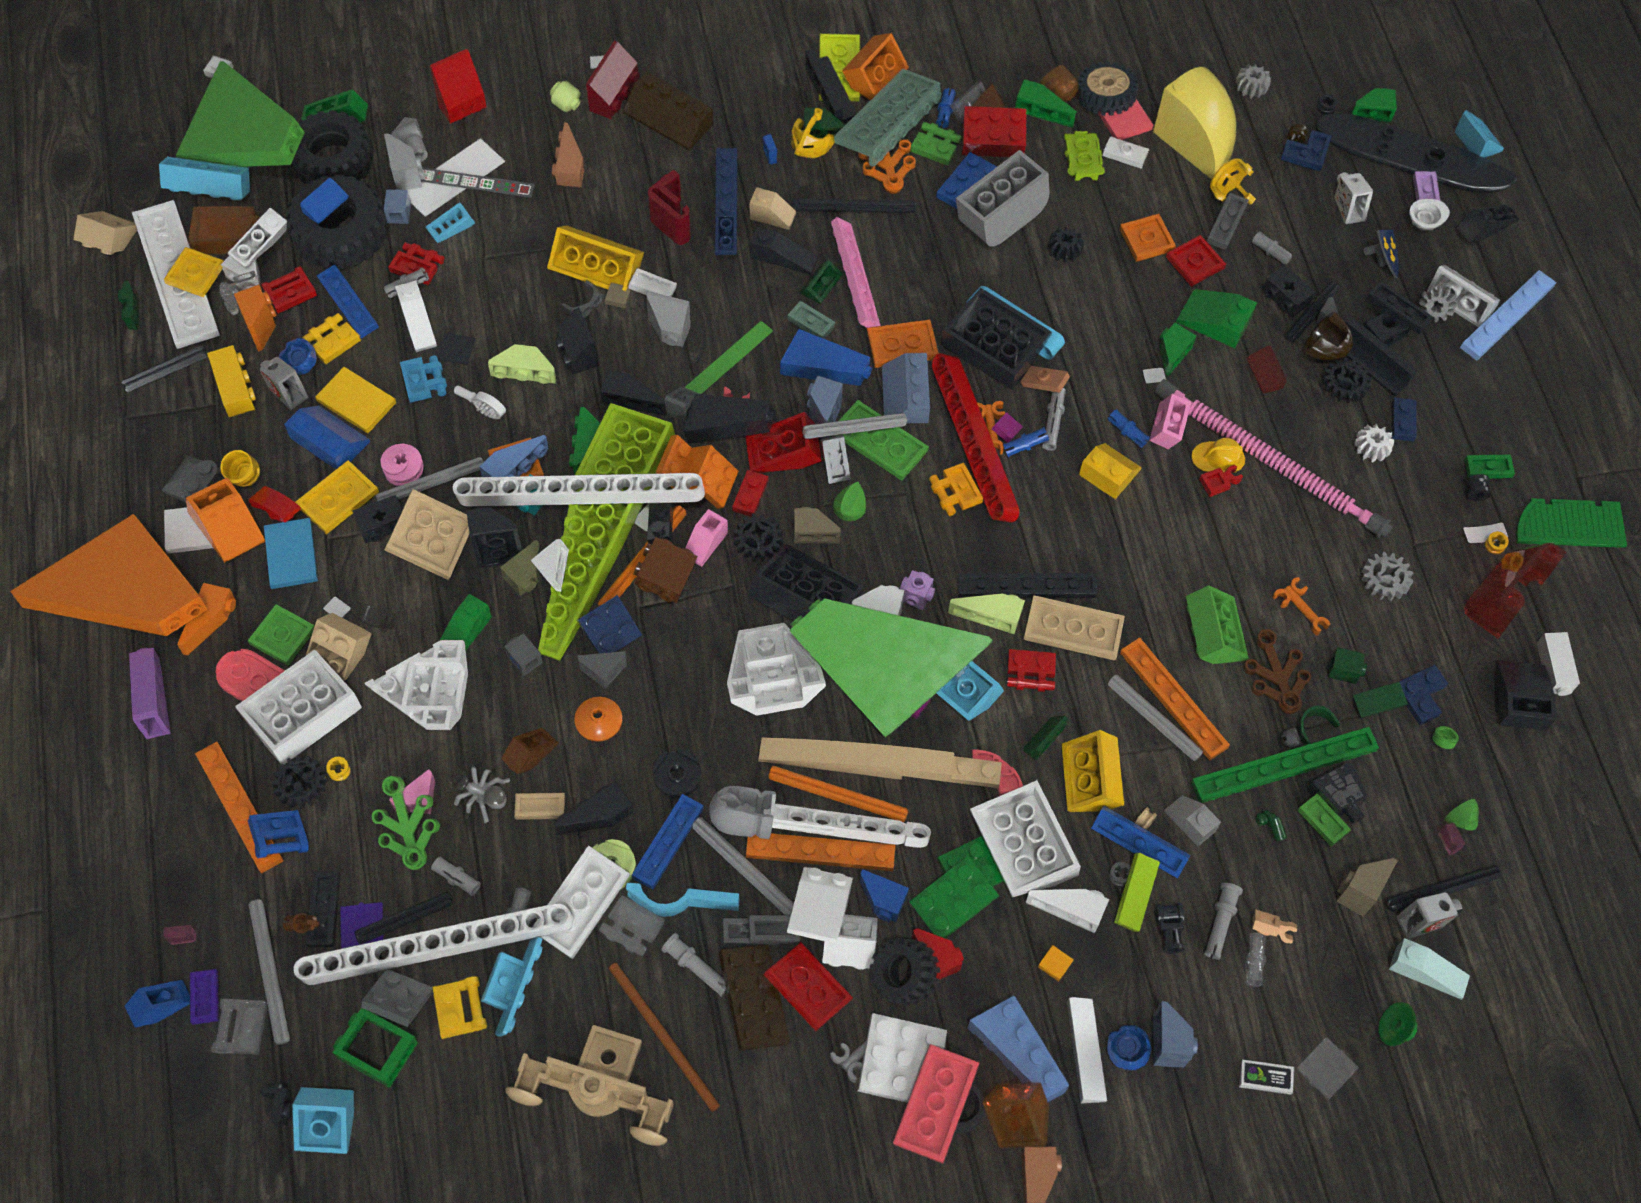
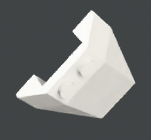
[727,623,826,715]

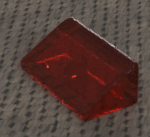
[1247,346,1286,393]

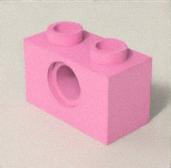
[1149,394,1191,449]

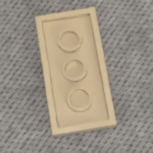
[1024,596,1125,660]

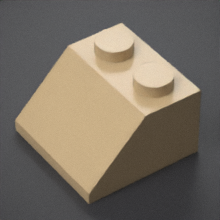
[74,211,137,255]

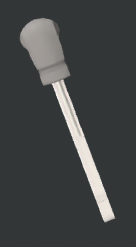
[709,786,931,848]

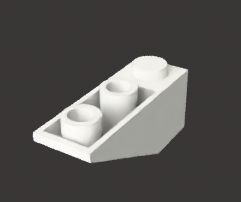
[228,208,287,267]

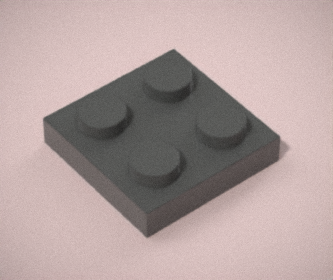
[361,969,433,1027]

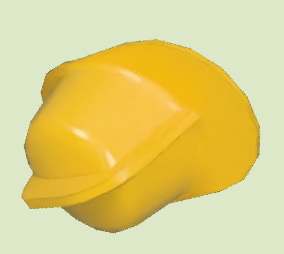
[1192,438,1245,472]

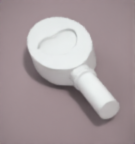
[454,386,506,419]

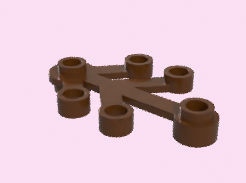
[1243,629,1311,714]

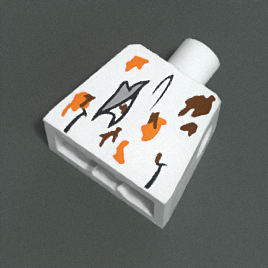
[1335,172,1373,224]

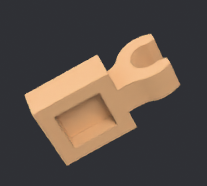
[1252,909,1297,943]

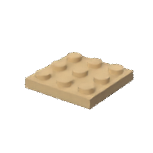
[384,489,469,580]

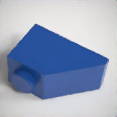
[860,869,909,922]
[125,980,190,1027]

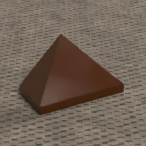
[971,83,1005,108]

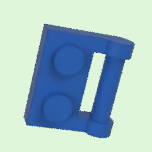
[248,810,309,858]

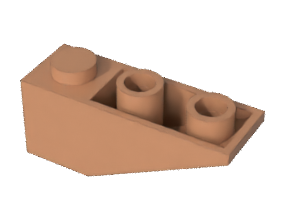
[552,123,584,187]

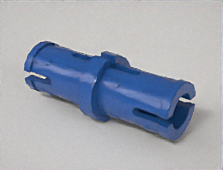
[936,88,956,128]
[1107,409,1150,448]
[1003,427,1049,457]

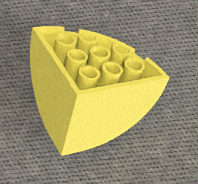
[1153,67,1236,179]

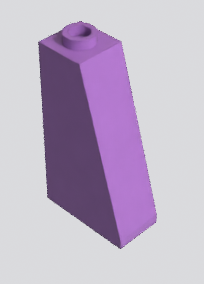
[129,648,171,739]

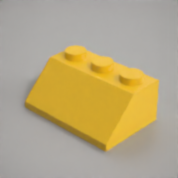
[1062,730,1124,812]

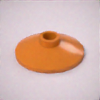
[574,697,622,742]

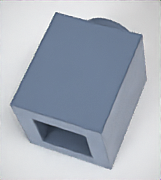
[384,189,411,224]

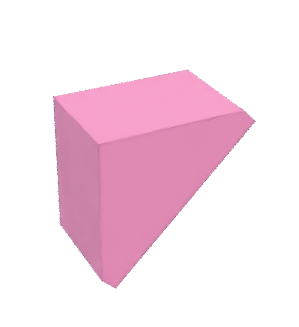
[389,769,435,814]

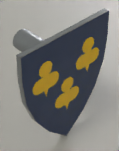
[1364,230,1399,278]

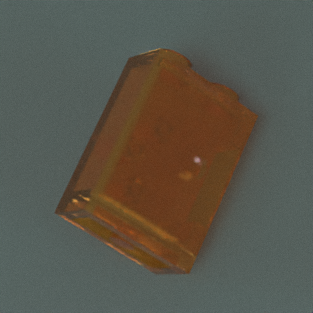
[188,206,260,254]

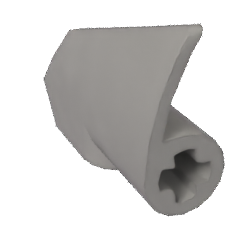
[389,117,428,168]

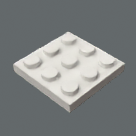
[858,1013,947,1103]

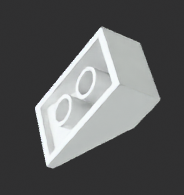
[787,867,853,944]

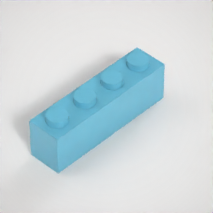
[159,157,250,200]

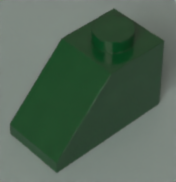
[804,107,845,138]

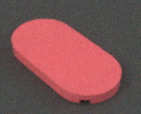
[216,649,285,701]

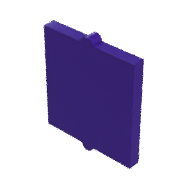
[340,902,384,949]

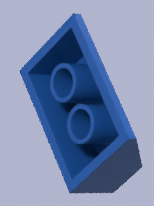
[284,406,370,469]

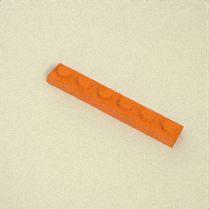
[1120,638,1230,761]
[195,742,284,874]
[746,833,895,871]

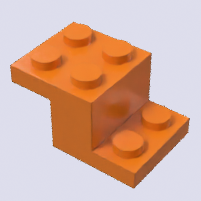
[655,435,739,509]

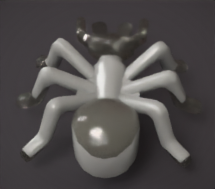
[446,764,511,824]

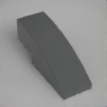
[720,915,801,949]

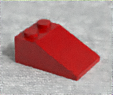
[430,49,486,124]
[745,412,822,473]

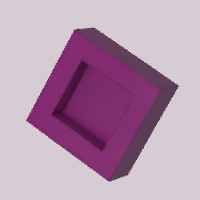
[992,412,1023,443]

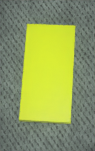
[819,34,860,102]

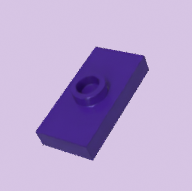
[190,969,219,1025]

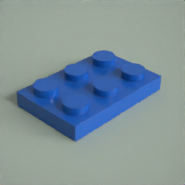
[936,152,997,209]

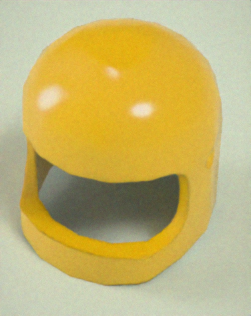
[220,450,260,487]

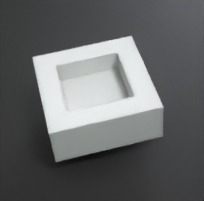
[204,56,233,78]

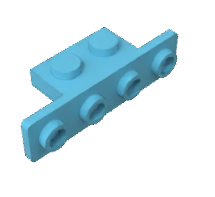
[481,937,542,1037]

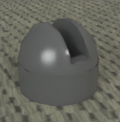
[1281,727,1301,748]

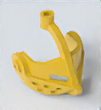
[791,108,835,158]
[1210,159,1256,205]

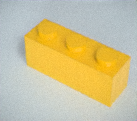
[207,345,256,417]

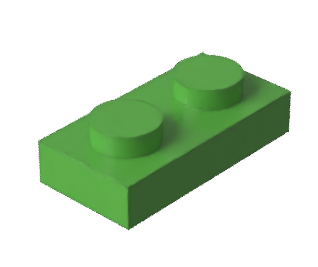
[1298,794,1351,847]

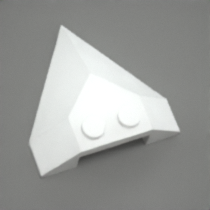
[364,640,468,730]

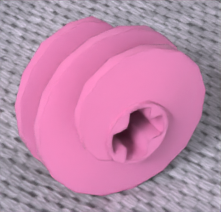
[381,444,424,486]

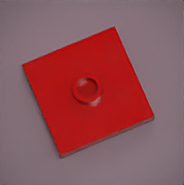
[1166,235,1226,287]

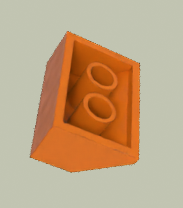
[842,33,909,100]

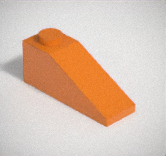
[177,583,236,656]

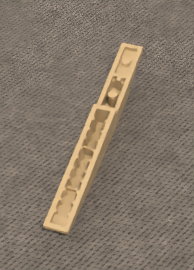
[758,738,1002,788]

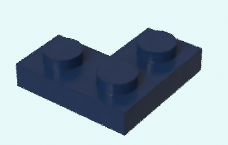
[1281,130,1332,171]
[1399,665,1448,725]

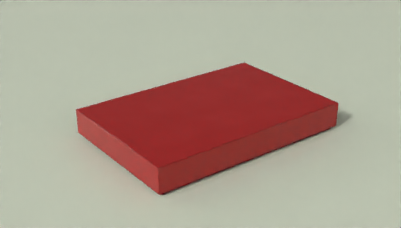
[764,943,853,1031]

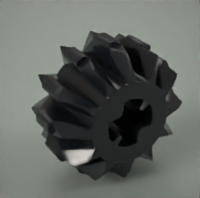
[1048,226,1084,263]

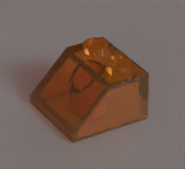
[983,1083,1049,1148]

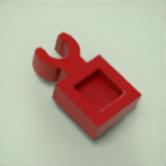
[1199,465,1243,497]

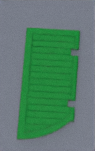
[1516,498,1627,548]

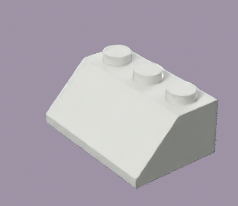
[1427,265,1500,327]

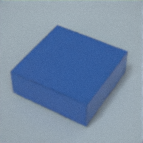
[763,134,777,165]

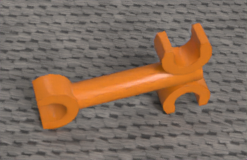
[977,401,1005,455]
[1272,577,1330,636]

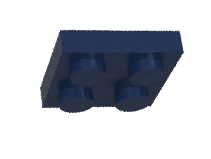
[577,595,642,654]

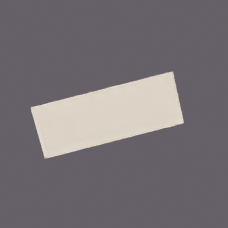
[408,138,505,217]

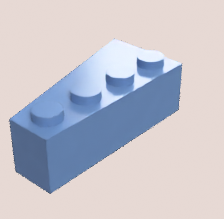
[968,996,1069,1105]

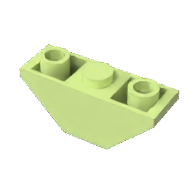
[488,344,556,384]

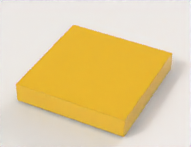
[164,247,224,297]

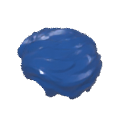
[279,338,317,376]
[1107,1025,1151,1070]

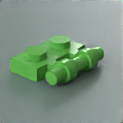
[910,122,962,166]

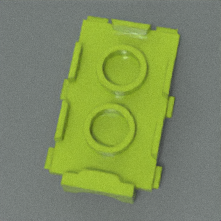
[1064,131,1105,181]

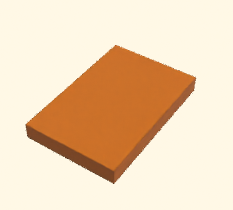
[867,320,938,368]

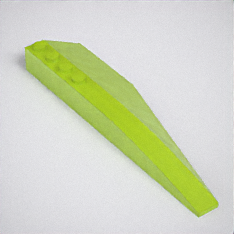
[538,403,675,661]

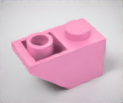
[685,509,728,567]

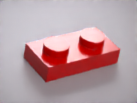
[732,470,769,517]

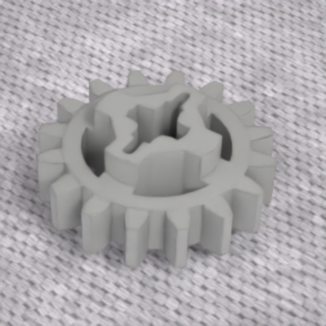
[1361,552,1413,601]

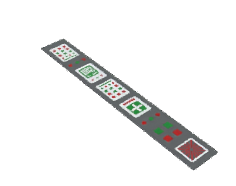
[421,167,535,198]

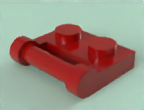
[260,266,317,314]

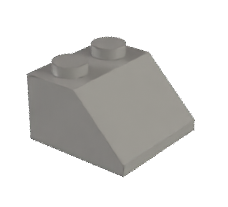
[384,134,425,190]

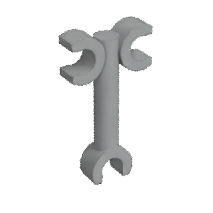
[830,1041,866,1083]

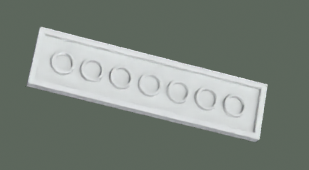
[132,200,220,349]

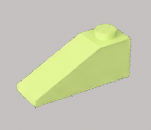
[948,593,1025,634]

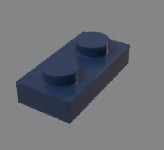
[1392,397,1416,442]

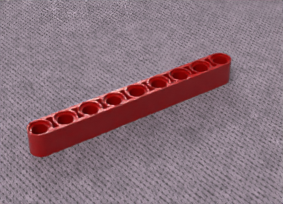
[932,353,1019,523]

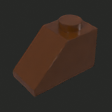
[501,728,559,774]

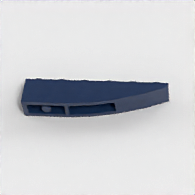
[715,148,737,255]

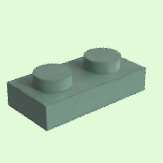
[788,301,835,339]

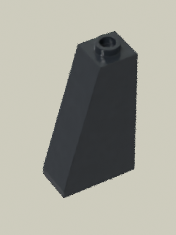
[683,394,776,443]

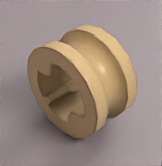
[1135,807,1157,830]

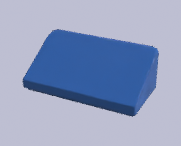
[300,178,349,224]

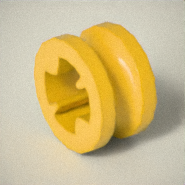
[1485,531,1509,554]
[326,757,350,781]

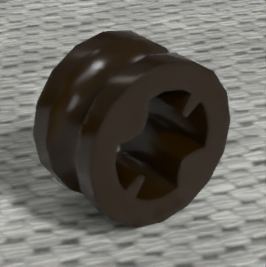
[1287,124,1308,143]

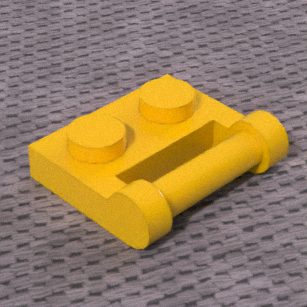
[433,976,487,1039]

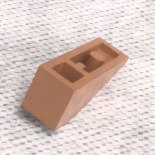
[1021,1147,1062,1203]

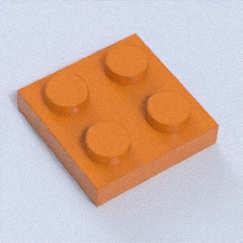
[1119,214,1176,262]

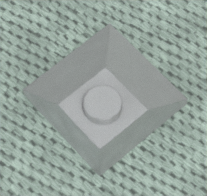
[646,291,691,347]

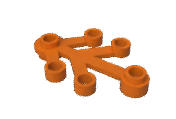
[858,139,916,194]

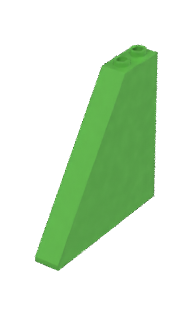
[176,61,305,167]
[789,599,993,738]

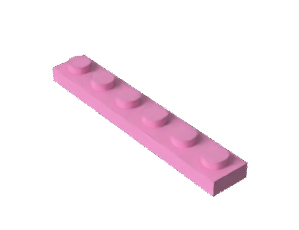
[831,217,881,328]

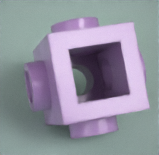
[900,570,935,610]

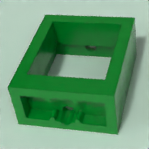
[333,1008,418,1088]

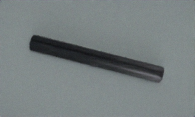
[1385,865,1501,912]

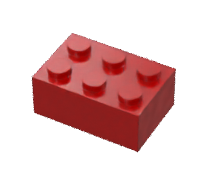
[962,106,1026,157]

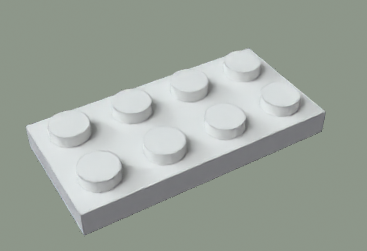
[532,846,631,959]

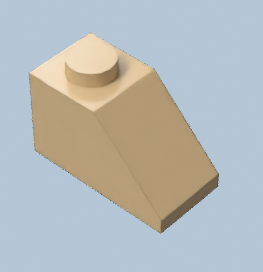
[750,187,796,230]

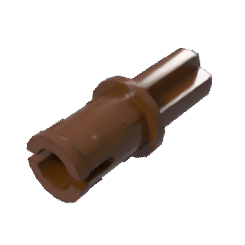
[282,913,320,933]

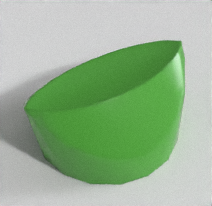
[833,482,866,521]
[1445,799,1479,830]

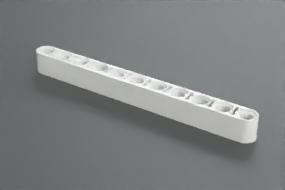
[453,473,705,506]
[294,903,573,985]

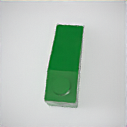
[1015,79,1077,128]
[301,89,368,122]
[440,594,492,650]

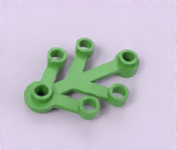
[372,776,440,870]

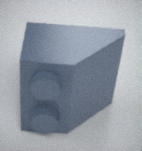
[807,376,843,439]
[1153,1001,1198,1068]

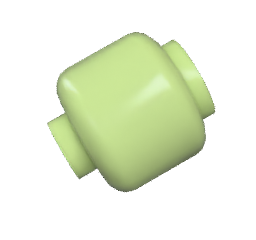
[550,81,581,112]

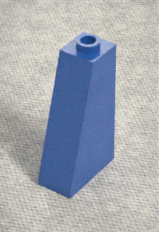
[780,329,872,386]

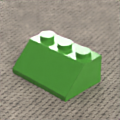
[1186,585,1249,664]

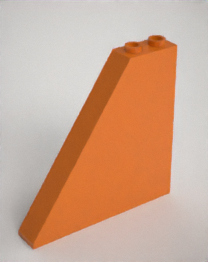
[10,514,208,636]

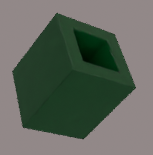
[1328,647,1367,684]

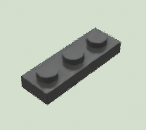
[1207,193,1249,250]

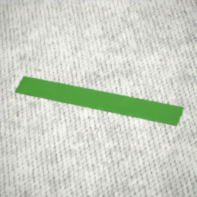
[685,321,773,394]

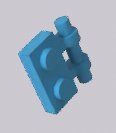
[400,356,447,403]

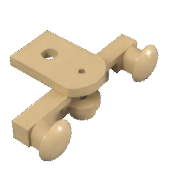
[505,1025,674,1146]

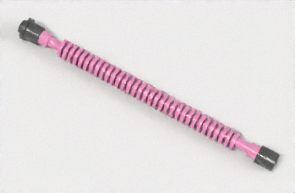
[1154,379,1393,539]

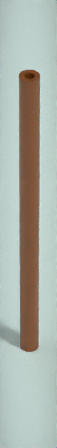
[608,963,720,1112]

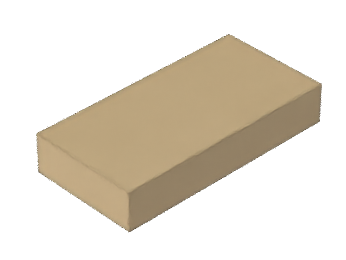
[515,793,565,820]

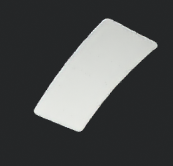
[1463,523,1508,543]

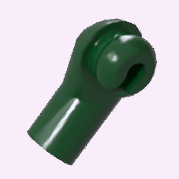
[1255,810,1287,841]

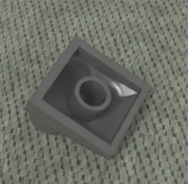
[162,455,224,503]

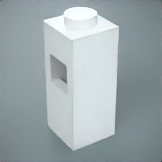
[1537,632,1580,696]

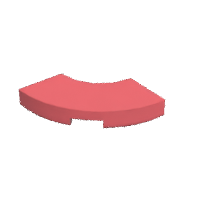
[971,750,1023,796]

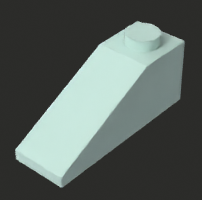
[1389,938,1470,1000]

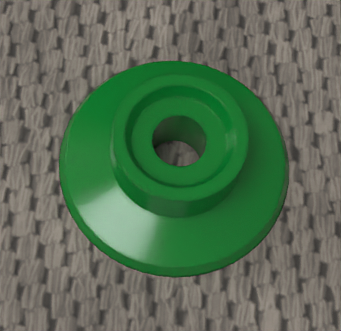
[1379,1002,1417,1046]

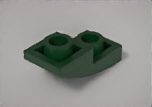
[118,281,139,330]
[1353,682,1408,719]

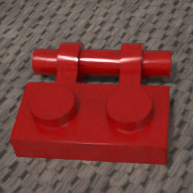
[388,242,445,286]
[1007,649,1056,692]

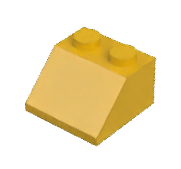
[1079,443,1142,500]

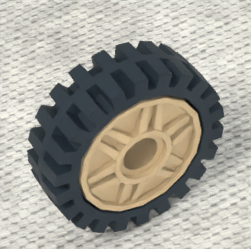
[1077,62,1138,116]

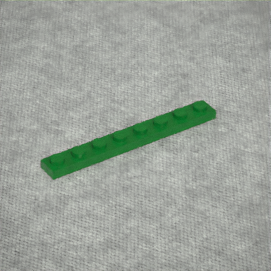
[1191,727,1379,803]

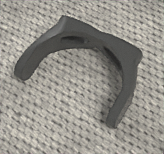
[560,280,603,318]

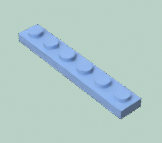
[1460,270,1556,360]

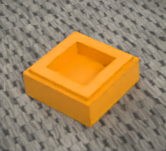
[1038,945,1074,982]

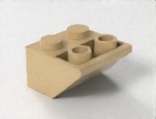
[306,613,371,681]

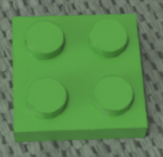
[248,604,315,666]

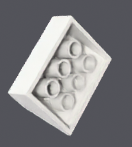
[235,650,362,765]
[970,781,1081,897]

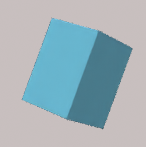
[1455,110,1504,158]

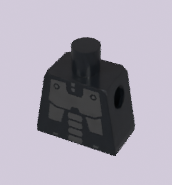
[1307,762,1367,824]

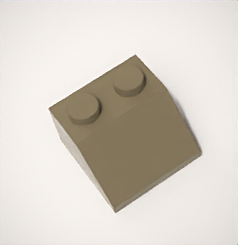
[1337,858,1398,917]

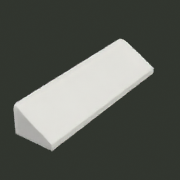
[1067,997,1107,1104]

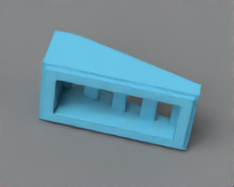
[426,202,475,243]

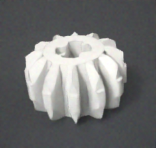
[1354,424,1394,463]

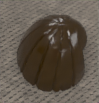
[1302,311,1353,361]

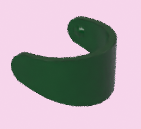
[1297,705,1340,745]

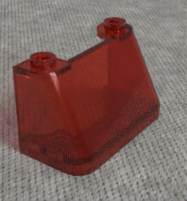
[1464,543,1567,639]

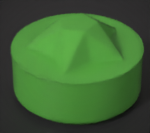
[1432,726,1459,749]

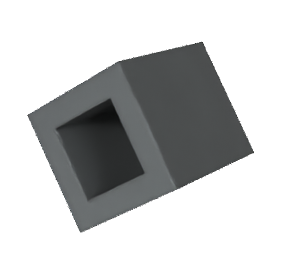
[504,633,543,676]

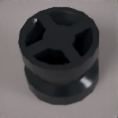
[1466,474,1491,501]

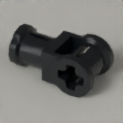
[1154,902,1185,954]

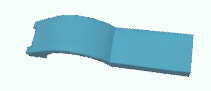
[626,883,740,917]

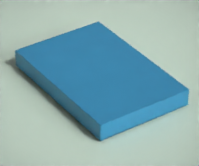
[264,518,318,589]

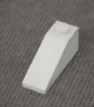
[395,281,437,352]
[1026,889,1109,933]

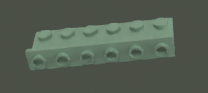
[834,69,942,167]

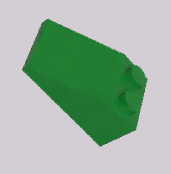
[1176,289,1257,348]

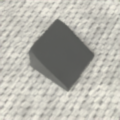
[1316,297,1339,325]

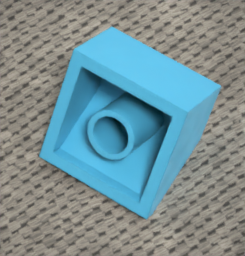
[936,661,1004,721]
[293,1087,354,1154]

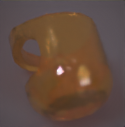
[1040,65,1078,102]

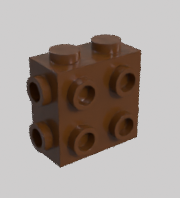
[633,537,698,603]

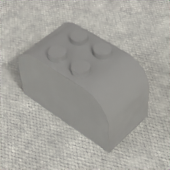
[956,150,1050,246]

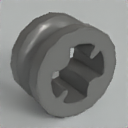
[1109,862,1131,887]

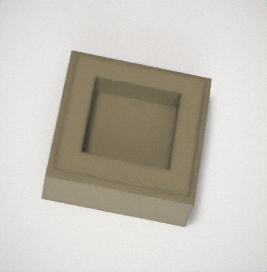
[605,283,632,308]

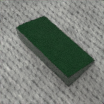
[800,259,843,304]
[1023,716,1068,760]

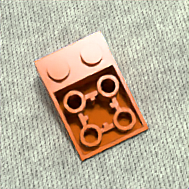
[186,478,265,563]

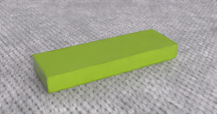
[1114,853,1160,932]

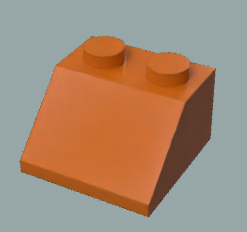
[234,284,276,352]

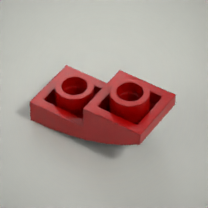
[249,486,301,523]

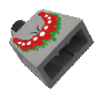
[260,357,309,410]
[1396,893,1462,939]

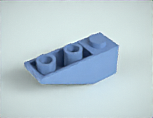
[479,435,548,477]

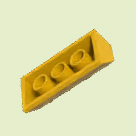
[547,225,644,291]

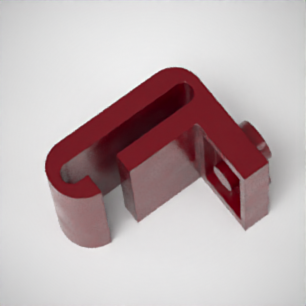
[648,170,691,245]

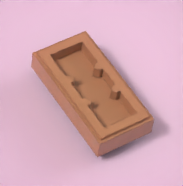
[1021,366,1070,393]

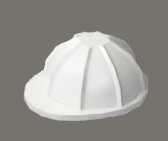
[1409,199,1449,231]

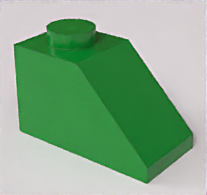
[1351,88,1397,122]
[1159,323,1196,376]

